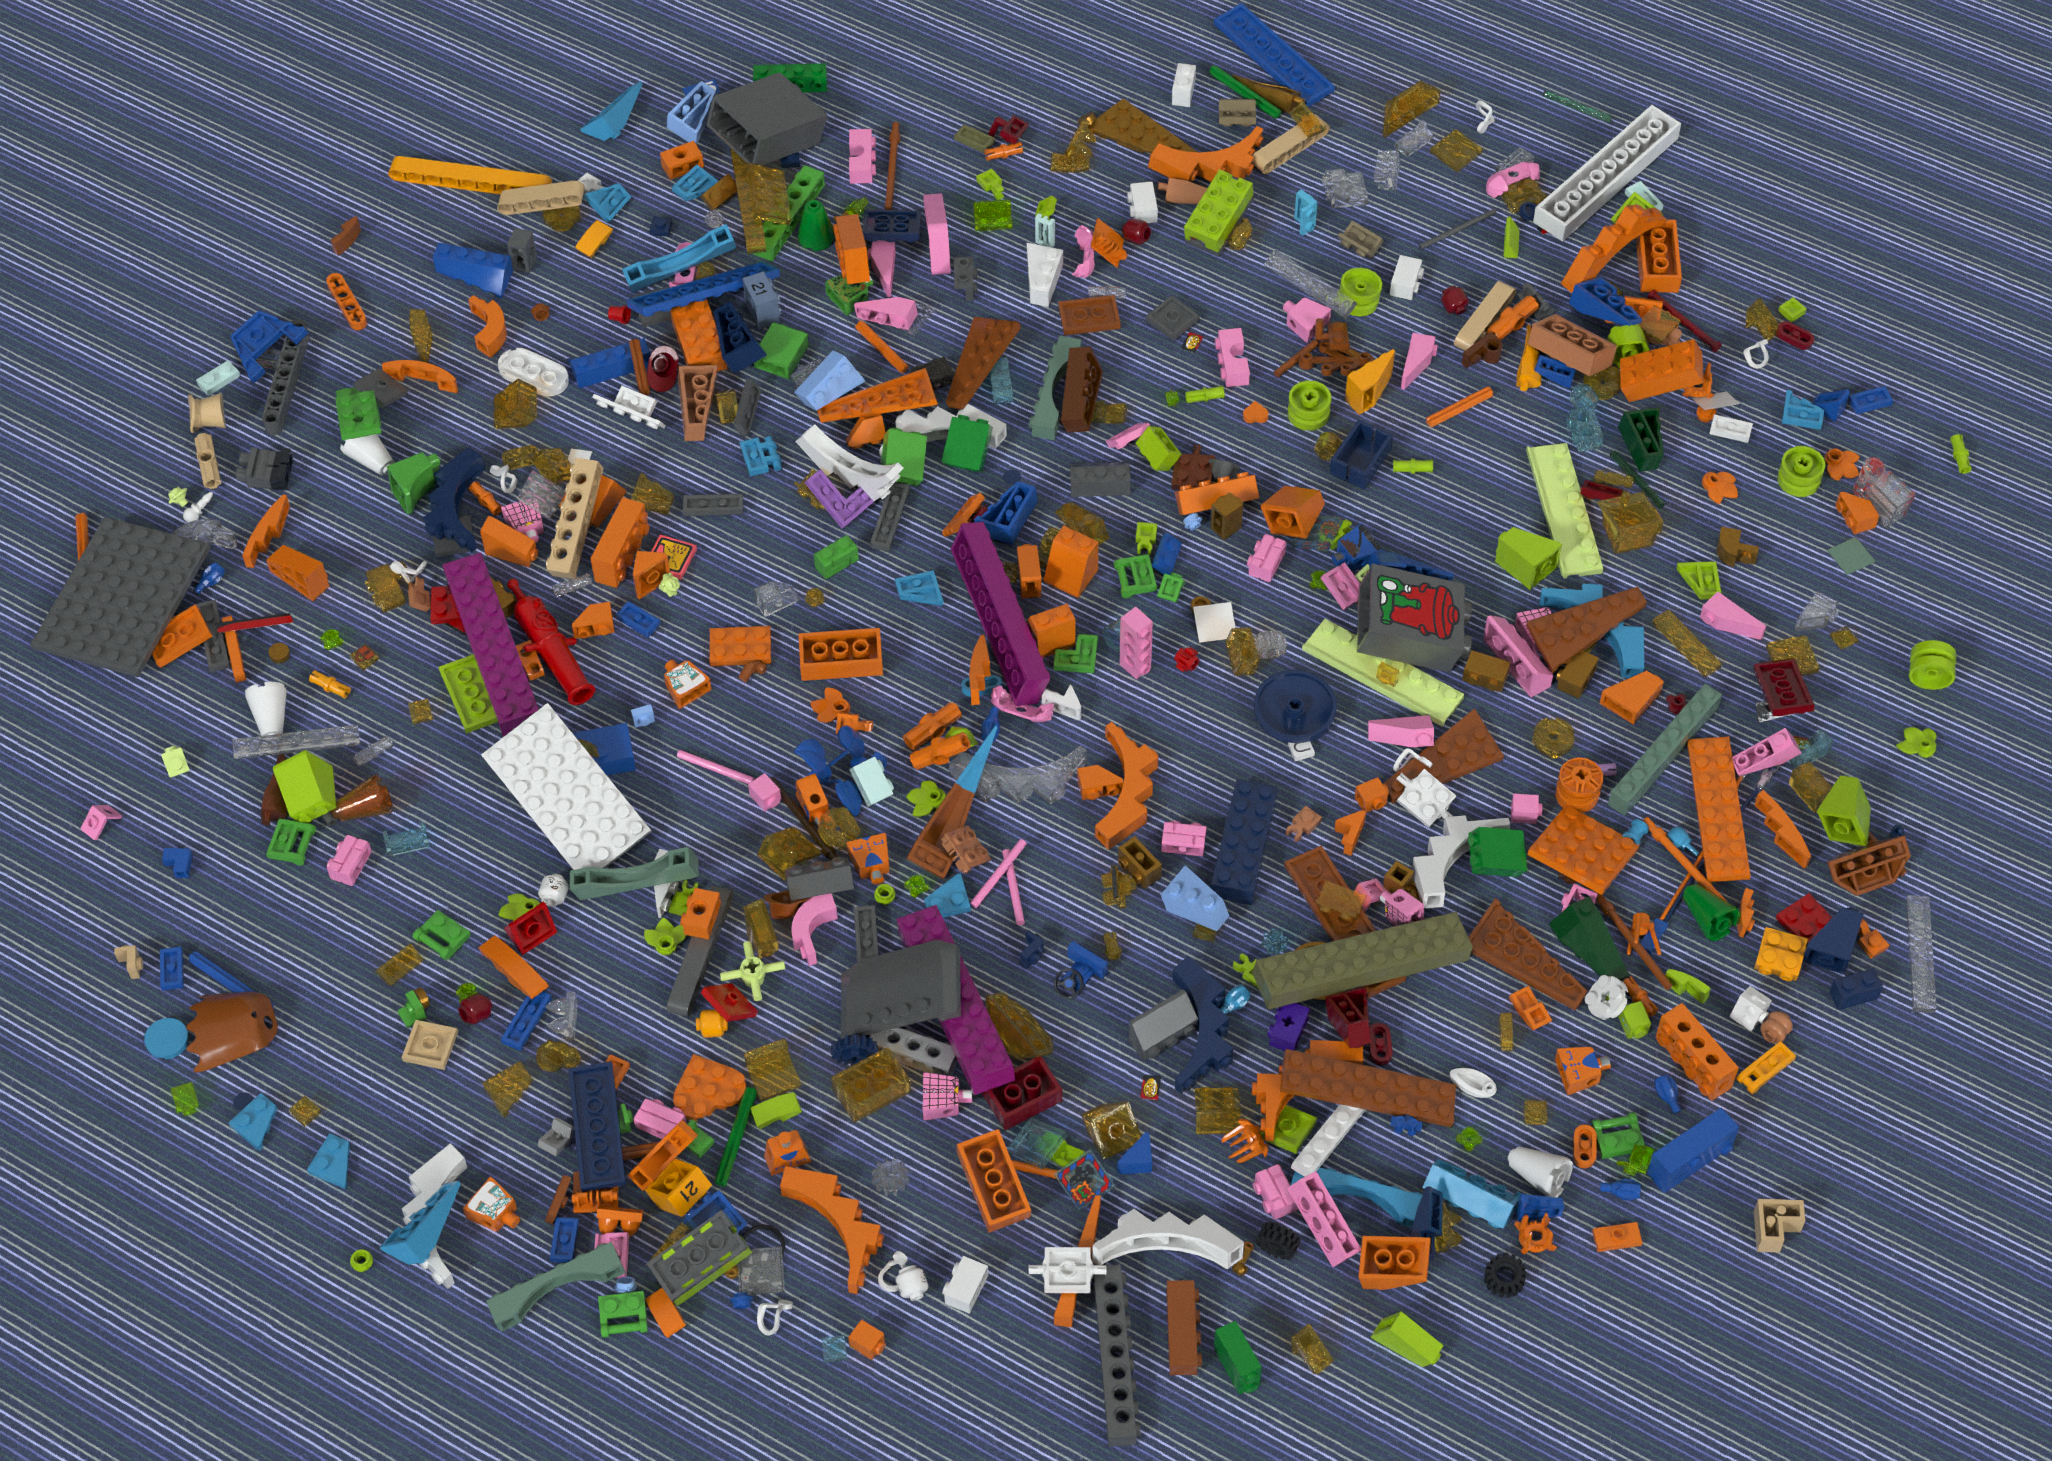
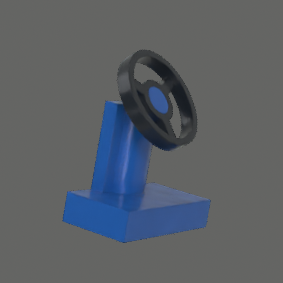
[1054,941,1108,999]

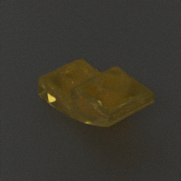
[1050,151,1090,173]

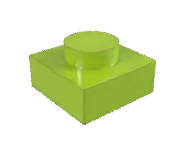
[1778,297,1807,323]

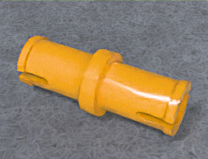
[309,670,351,699]

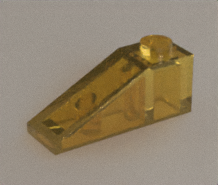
[743,898,778,959]

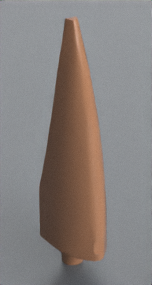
[1158,178,1207,204]

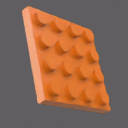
[1527,805,1640,895]

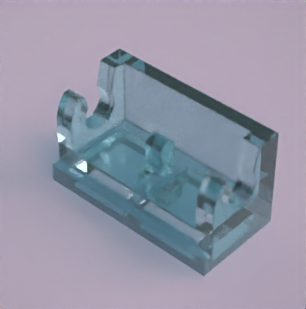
[1789,729,1833,771]
[383,822,430,857]

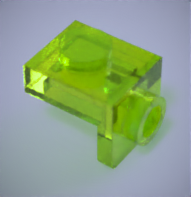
[170,1082,200,1117]
[1616,1144,1654,1176]

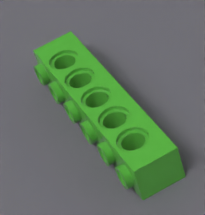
[750,165,825,262]

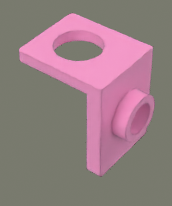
[80,805,122,840]
[1561,884,1598,912]

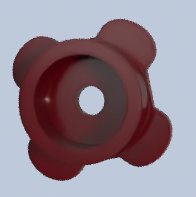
[1666,694,1687,714]

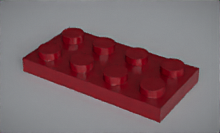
[1753,659,1814,716]

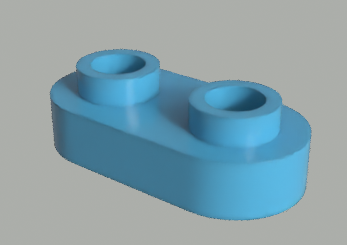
[961,675,1002,697]

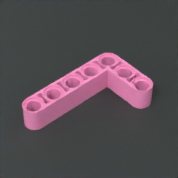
[923,193,951,275]

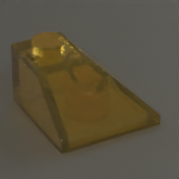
[1081,1101,1141,1160]

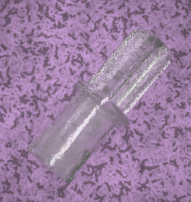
[1088,285,1127,299]
[552,573,593,597]
[353,735,393,766]

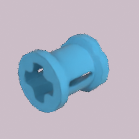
[1622,819,1649,845]

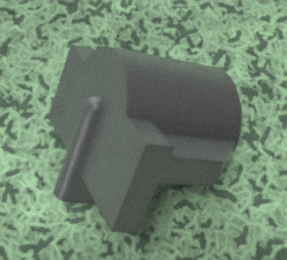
[1208,459,1240,482]

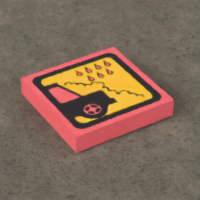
[651,535,697,580]

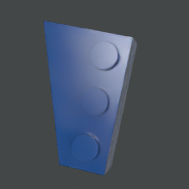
[974,481,1038,545]

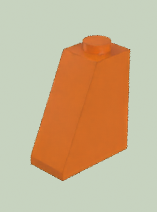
[480,516,538,567]
[1017,544,1042,599]
[1600,671,1664,725]

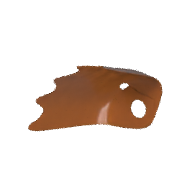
[186,992,278,1073]

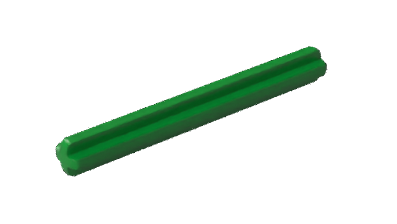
[1209,65,1281,119]
[714,1087,757,1187]

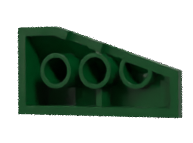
[1549,897,1629,980]

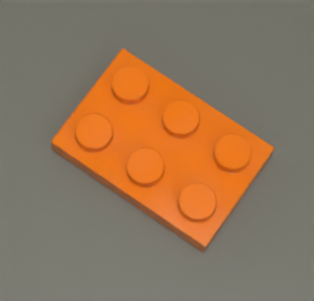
[152,604,213,668]
[710,626,771,666]

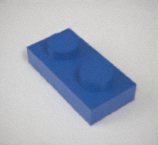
[1848,386,1893,414]
[1152,533,1182,575]
[616,601,660,638]
[160,947,184,991]
[550,1217,579,1263]

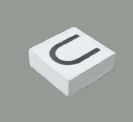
[1288,741,1315,761]

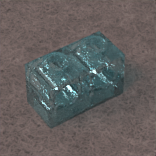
[1566,406,1604,452]

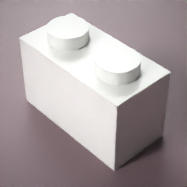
[1172,63,1196,107]
[1127,182,1158,223]
[1390,255,1424,300]
[942,1256,988,1314]

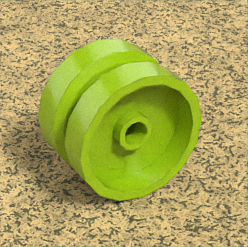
[1337,267,1382,317]
[1287,380,1331,431]
[1777,446,1826,497]
[1909,640,1957,690]

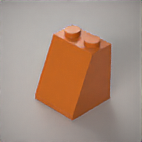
[559,475,626,527]
[1261,486,1325,538]
[1043,525,1098,598]
[1026,603,1076,658]

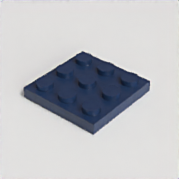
[862,210,921,243]

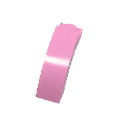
[792,893,838,966]

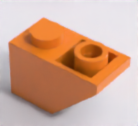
[845,414,886,449]
[1836,492,1879,534]
[572,602,615,638]
[1077,765,1123,800]

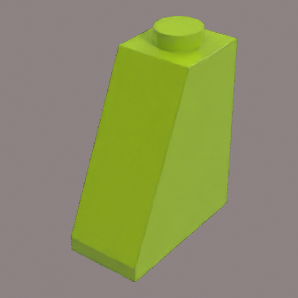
[1370,1311,1443,1367]

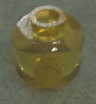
[1314,432,1342,461]

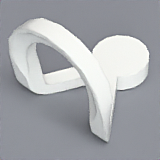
[1476,100,1495,134]
[1743,339,1769,369]
[490,465,518,493]
[390,560,428,584]
[1393,748,1433,772]
[878,1251,908,1292]
[757,1300,793,1335]

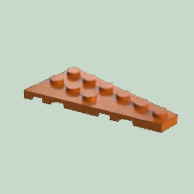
[817,368,938,423]

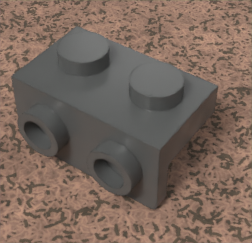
[954,257,977,301]

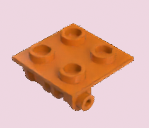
[1090,218,1128,268]
[572,1172,618,1213]

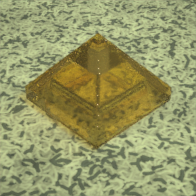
[1830,626,1859,650]

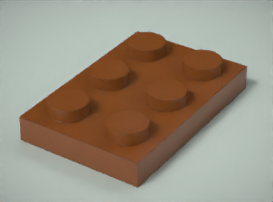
[1058,295,1121,336]

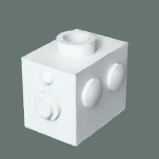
[1729,986,1772,1031]

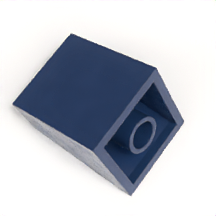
[1802,907,1864,975]

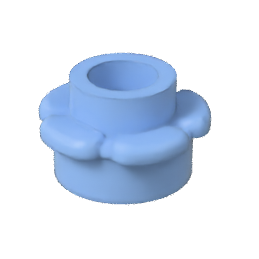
[1183,513,1202,531]
[614,1277,637,1294]

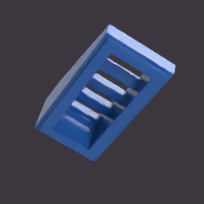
[1535,355,1576,388]

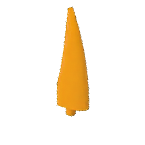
[1516,324,1541,391]

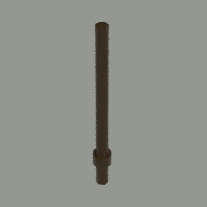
[770,777,838,860]

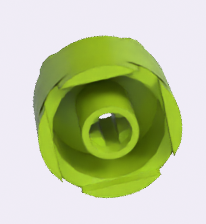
[1607,324,1649,368]

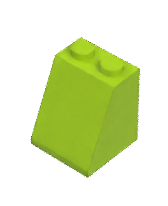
[1495,527,1562,590]
[273,750,336,823]
[1817,775,1871,846]

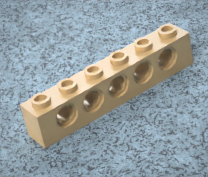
[546,458,604,580]

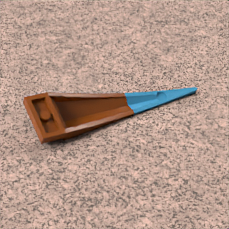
[906,726,997,879]

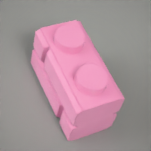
[1247,534,1287,582]
[1161,820,1206,857]
[327,835,372,886]
[634,1098,687,1139]
[1253,1164,1298,1220]

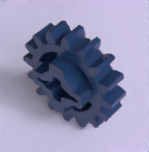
[831,1034,878,1066]

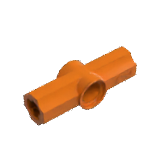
[1486,295,1539,341]
[903,702,962,750]
[910,732,970,770]

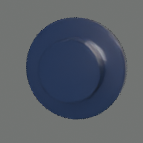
[1519,202,1536,221]

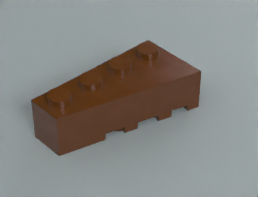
[1060,346,1103,433]

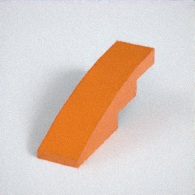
[242,494,290,568]
[969,635,991,705]
[1754,790,1811,869]
[478,935,549,999]

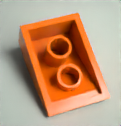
[1358,1236,1431,1290]

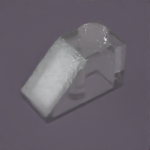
[754,581,800,617]
[1794,591,1839,631]

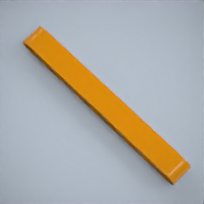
[388,156,553,194]

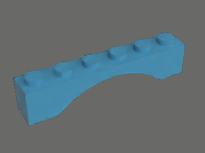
[622,224,737,293]
[1291,1168,1423,1228]

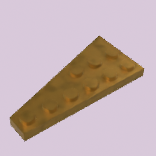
[1085,98,1197,154]

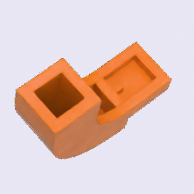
[468,295,507,358]
[627,1120,698,1191]

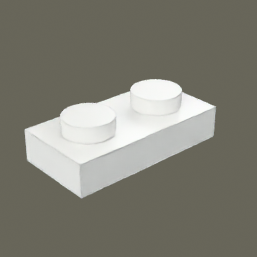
[1709,414,1753,443]

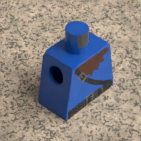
[1332,524,1383,571]

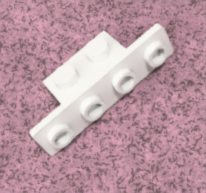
[592,386,666,429]

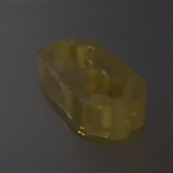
[502,445,540,470]
[1499,1012,1513,1052]

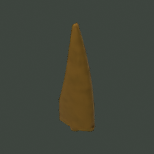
[1232,74,1305,115]

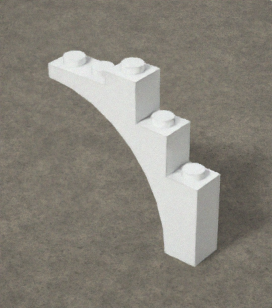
[879,404,1007,463]
[795,424,903,501]
[1412,815,1510,909]
[402,1143,468,1289]
[1092,1209,1244,1269]

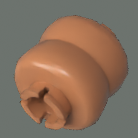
[1760,1011,1793,1043]

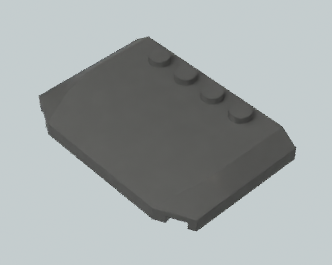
[841,940,961,1039]

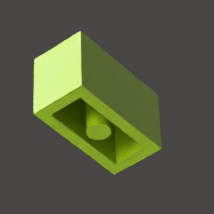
[1135,426,1182,471]

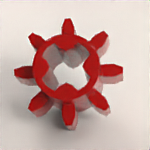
[1174,647,1200,672]

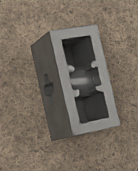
[507,228,537,273]

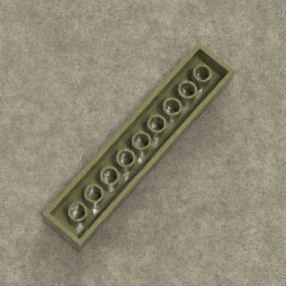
[1253,912,1473,1010]

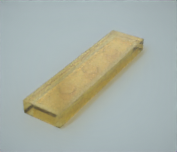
[1652,609,1722,677]

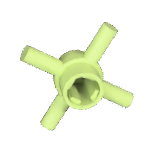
[720,941,785,1001]

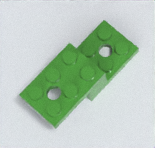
[335,387,382,441]

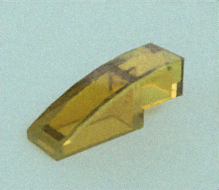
[409,309,433,363]

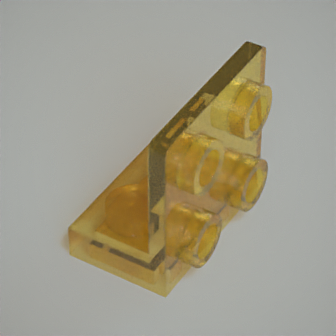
[757,827,821,881]
[744,1038,801,1101]
[1195,1087,1241,1134]

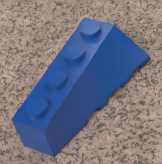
[433,243,513,299]
[567,338,651,389]

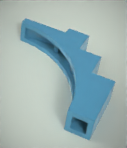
[1539,583,1644,678]

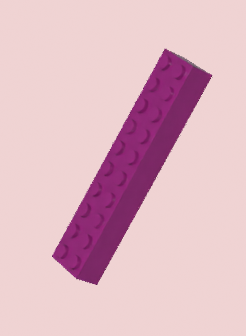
[951,522,1050,706]
[442,552,539,737]
[896,905,1015,1095]

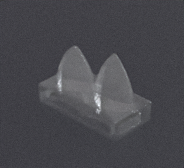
[1394,120,1434,157]
[545,992,578,1040]

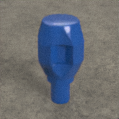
[193,562,225,594]
[981,707,1000,742]
[1654,1074,1682,1114]
[1600,1179,1641,1201]

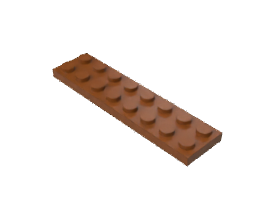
[1284,845,1406,998]
[1280,1049,1456,1127]

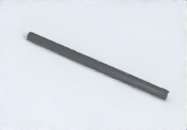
[1419,209,1497,249]

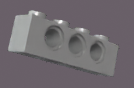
[869,1027,958,1076]

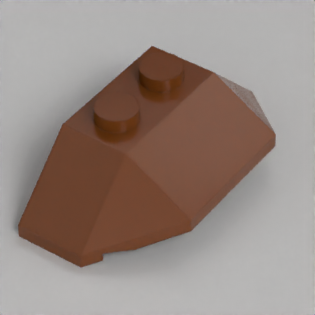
[1827,836,1911,896]

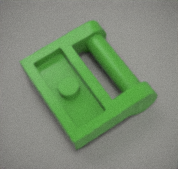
[1113,554,1157,598]
[266,819,316,866]
[412,910,471,960]
[1591,1112,1646,1159]
[598,1291,648,1338]

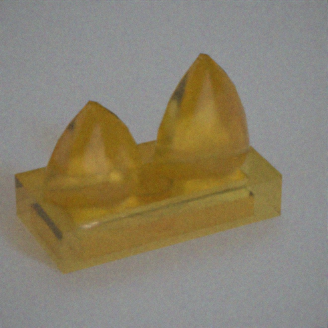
[1064,119,1096,157]
[1434,1202,1463,1253]

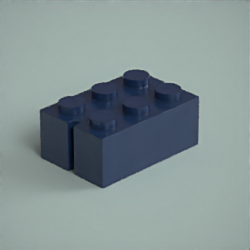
[1329,419,1393,490]

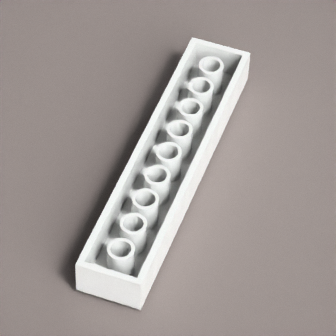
[1533,105,1681,242]

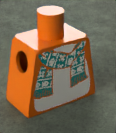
[664,660,712,709]
[463,1177,520,1232]

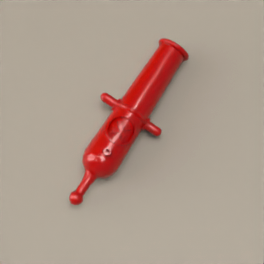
[507,579,595,705]

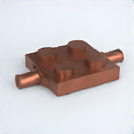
[1171,444,1215,490]

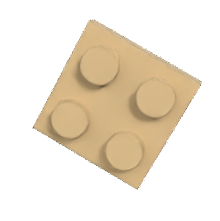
[402,1020,458,1070]

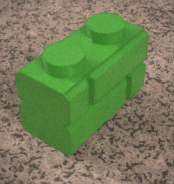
[813,535,859,579]

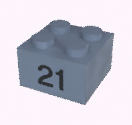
[742,271,782,330]

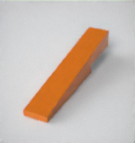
[1054,1195,1101,1328]

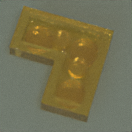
[1766,635,1820,676]

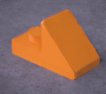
[1334,810,1366,856]

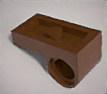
[1462,332,1502,368]

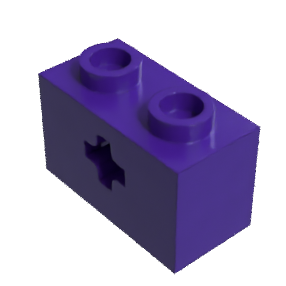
[1267,1003,1310,1051]

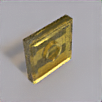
[1430,129,1483,172]

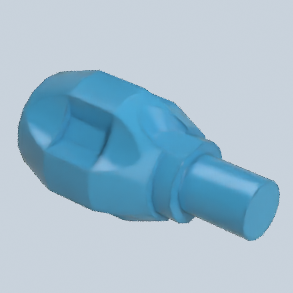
[1220,985,1251,1014]

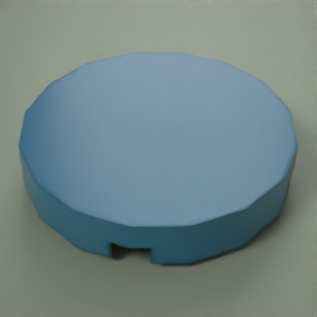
[144,1018,189,1059]

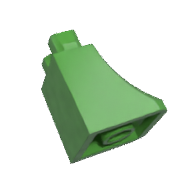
[387,452,441,515]

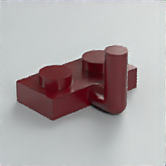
[988,115,1029,145]

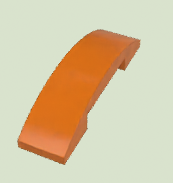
[382,360,458,393]

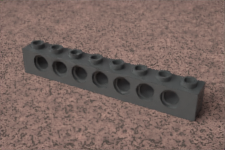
[1093,1264,1141,1447]

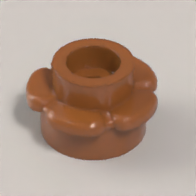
[531,303,550,321]

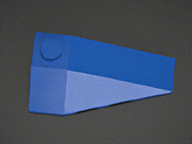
[1569,276,1642,326]
[1369,550,1454,581]

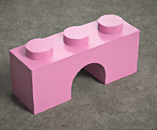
[849,129,876,184]
[1215,328,1250,387]

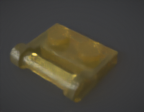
[1500,178,1547,214]

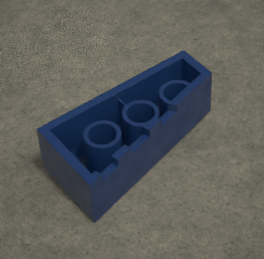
[714,302,767,373]

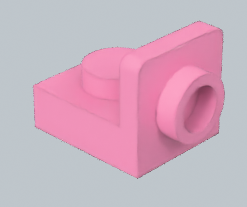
[1353,878,1386,912]

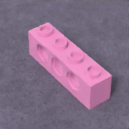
[1120,607,1153,679]
[1287,1171,1361,1267]

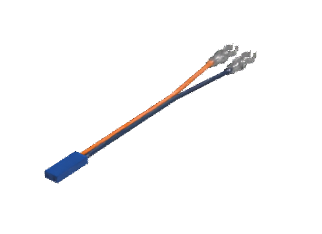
[1640,765,1779,955]

